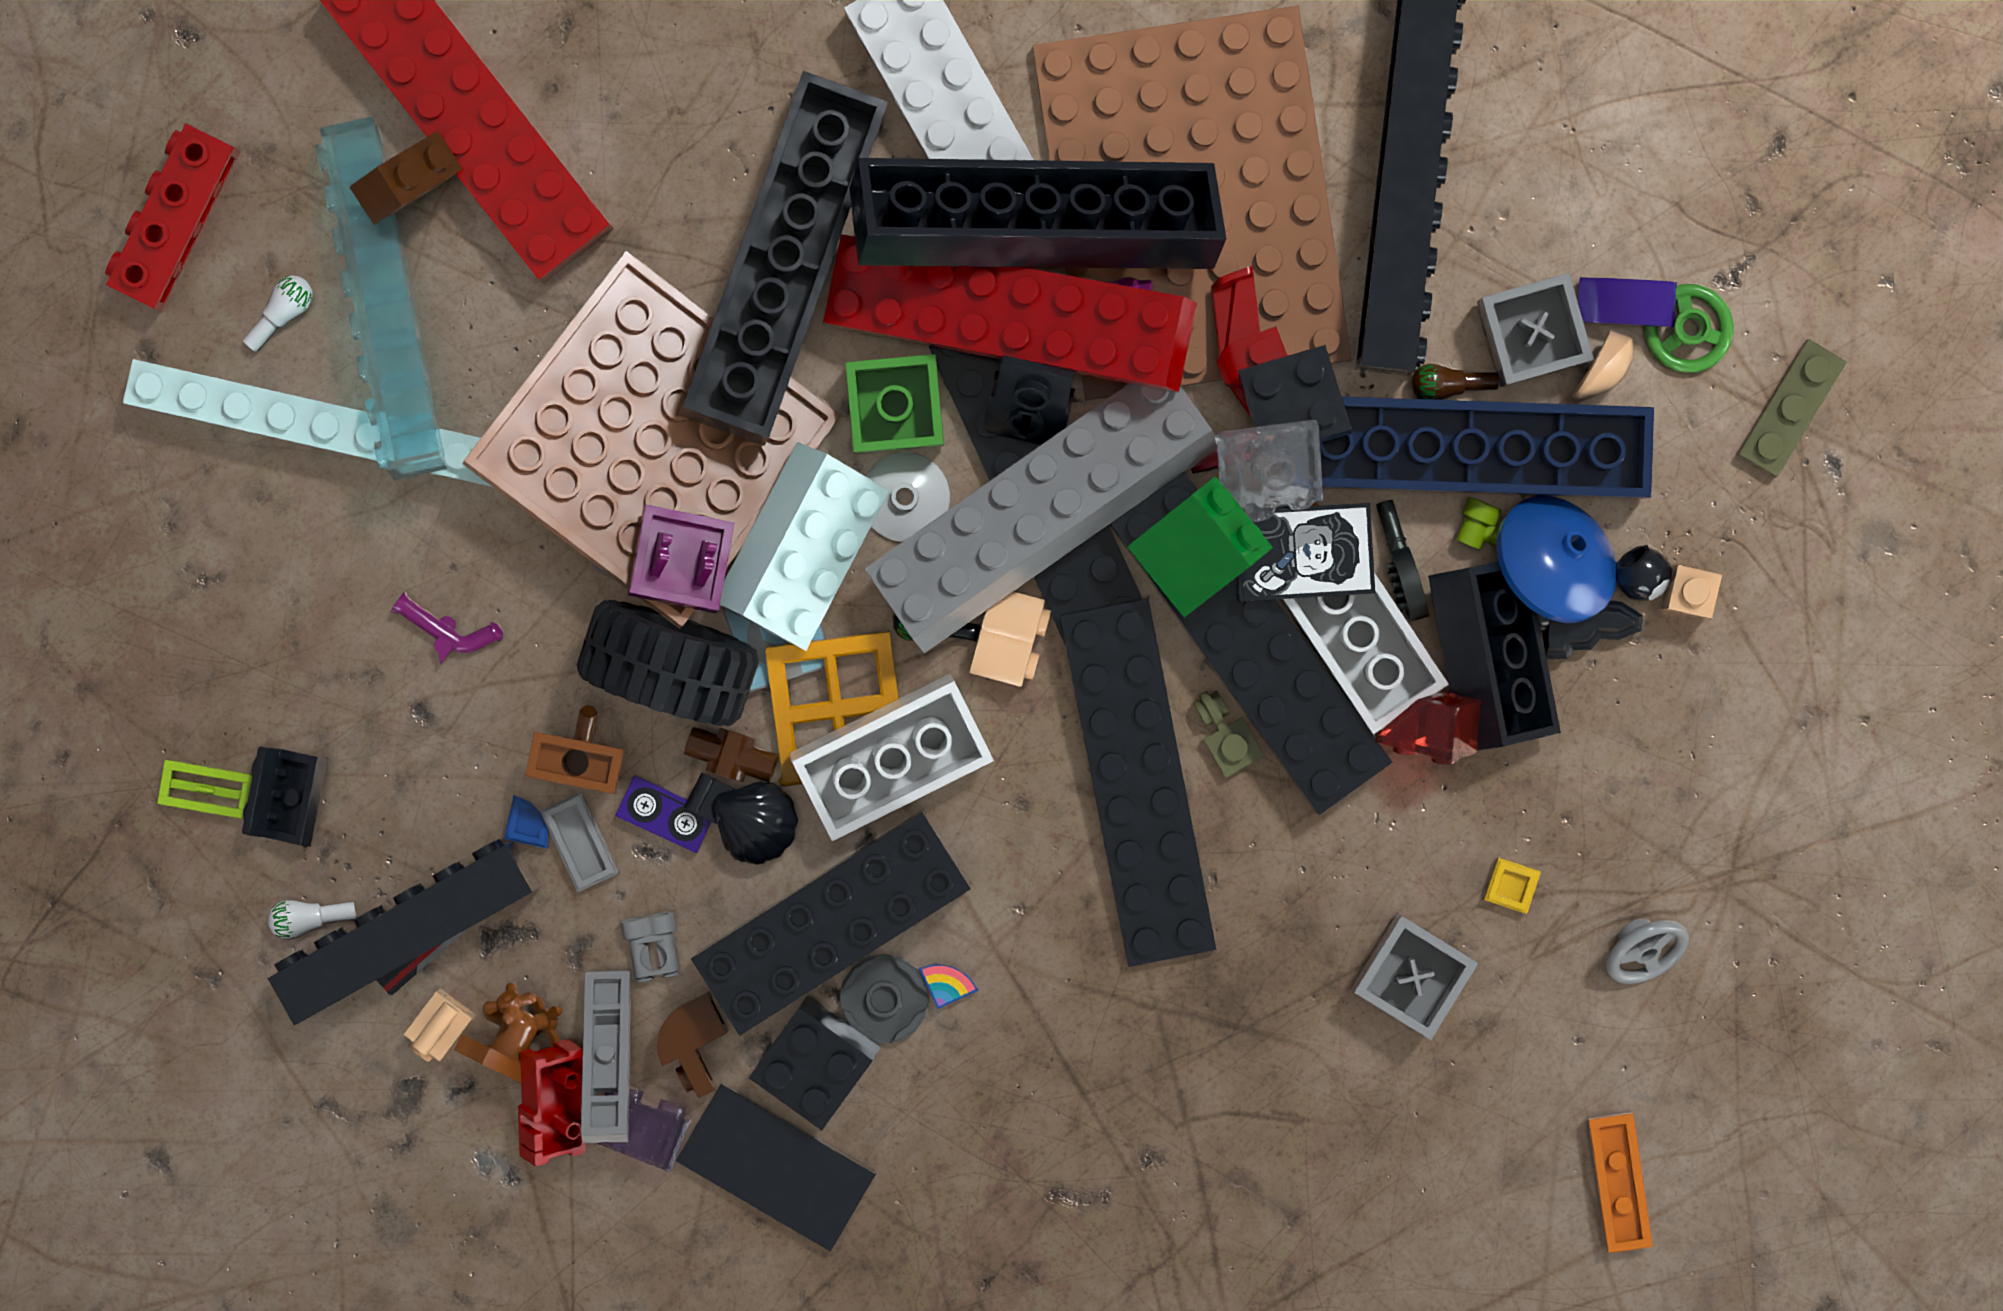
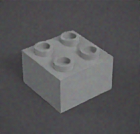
[1477,273,1594,387]
[1351,913,1479,1040]

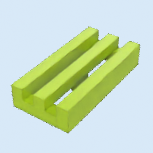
[157,759,252,819]

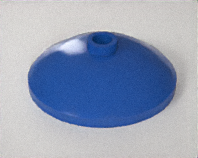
[1496,496,1617,623]

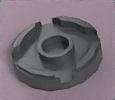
[839,954,929,1044]

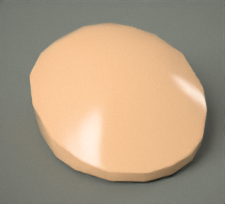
[1572,330,1633,403]

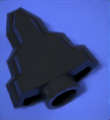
[1538,601,1643,659]

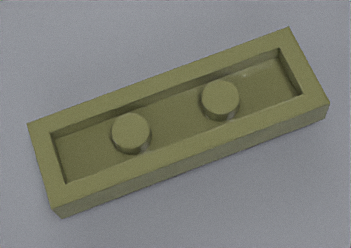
[1737,339,1847,478]

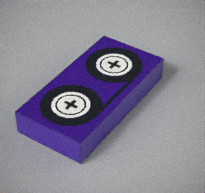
[615,775,711,853]

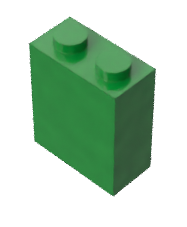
[1127,476,1273,617]

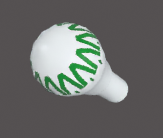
[243,275,313,352]
[268,900,356,940]

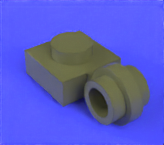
[1194,690,1265,778]

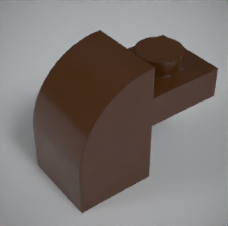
[657,991,729,1098]

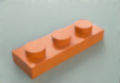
[1587,1112,1653,1253]

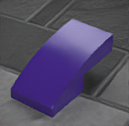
[1578,277,1677,327]

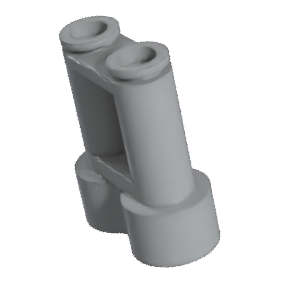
[620,911,680,982]

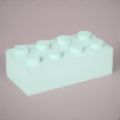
[720,442,889,650]

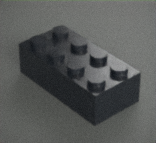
[1428,562,1561,753]

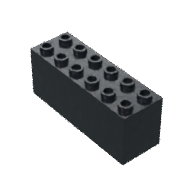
[691,809,971,1036]

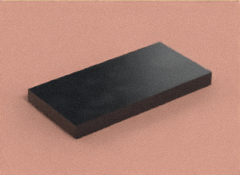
[676,1083,876,1252]

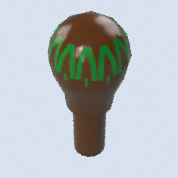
[1411,362,1499,400]

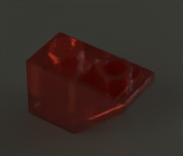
[1376,691,1481,765]

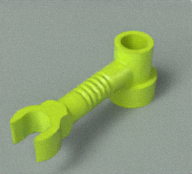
[1456,496,1502,549]

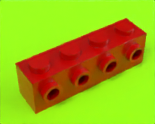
[105,123,241,312]

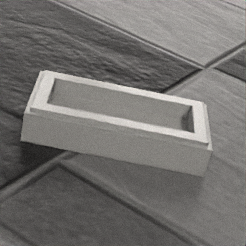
[540,792,620,892]

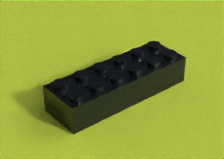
[267,839,540,1026]

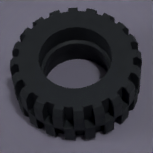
[576,600,759,726]

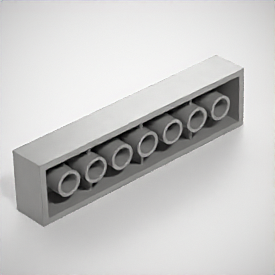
[865,383,1220,653]

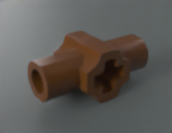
[684,727,779,782]

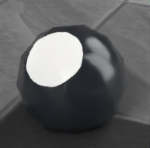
[1616,545,1672,601]

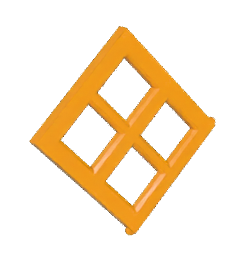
[765,630,899,787]

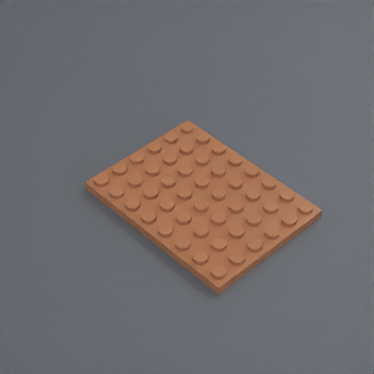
[1032,5,1352,401]

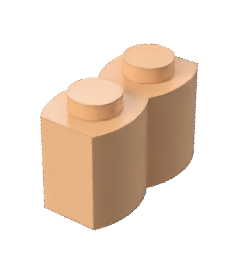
[969,591,1051,687]

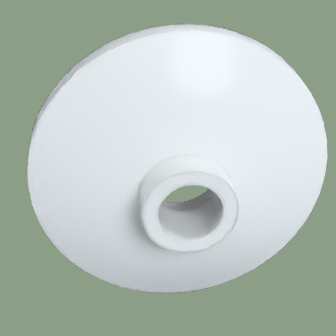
[866,453,950,542]

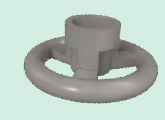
[1606,919,1689,984]

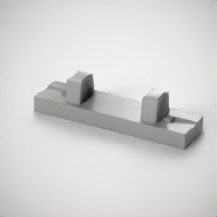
[581,971,631,1143]

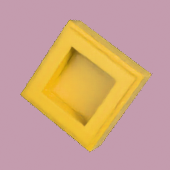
[1483,857,1541,914]

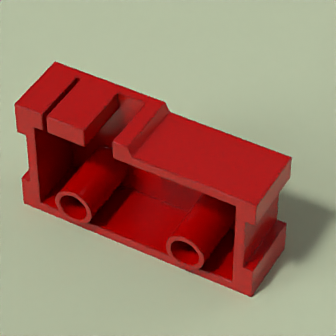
[518,1039,586,1167]

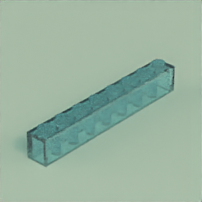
[315,116,447,481]

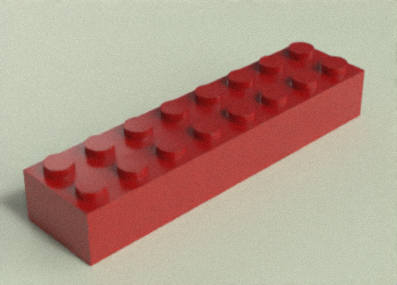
[320,0,614,284]
[823,234,1197,393]

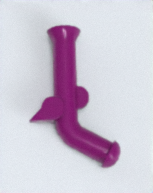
[390,591,504,665]

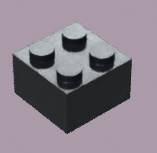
[749,995,880,1131]

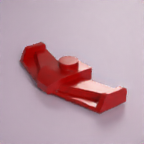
[1211,266,1288,417]

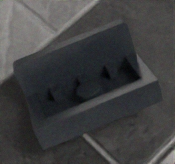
[242,746,328,847]

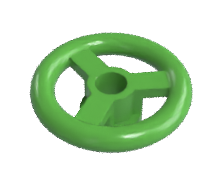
[1644,284,1734,373]

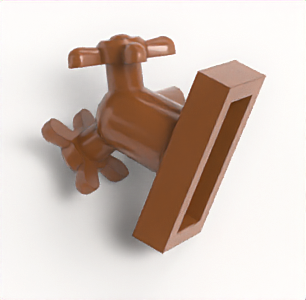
[525,705,624,794]
[454,983,562,1083]

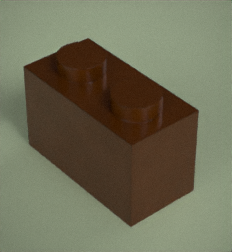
[349,131,462,225]

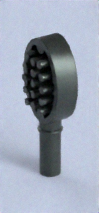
[1376,500,1429,622]

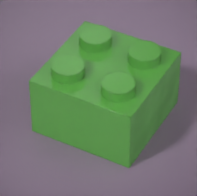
[845,354,944,454]

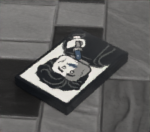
[1237,503,1375,602]

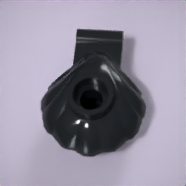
[684,772,798,865]

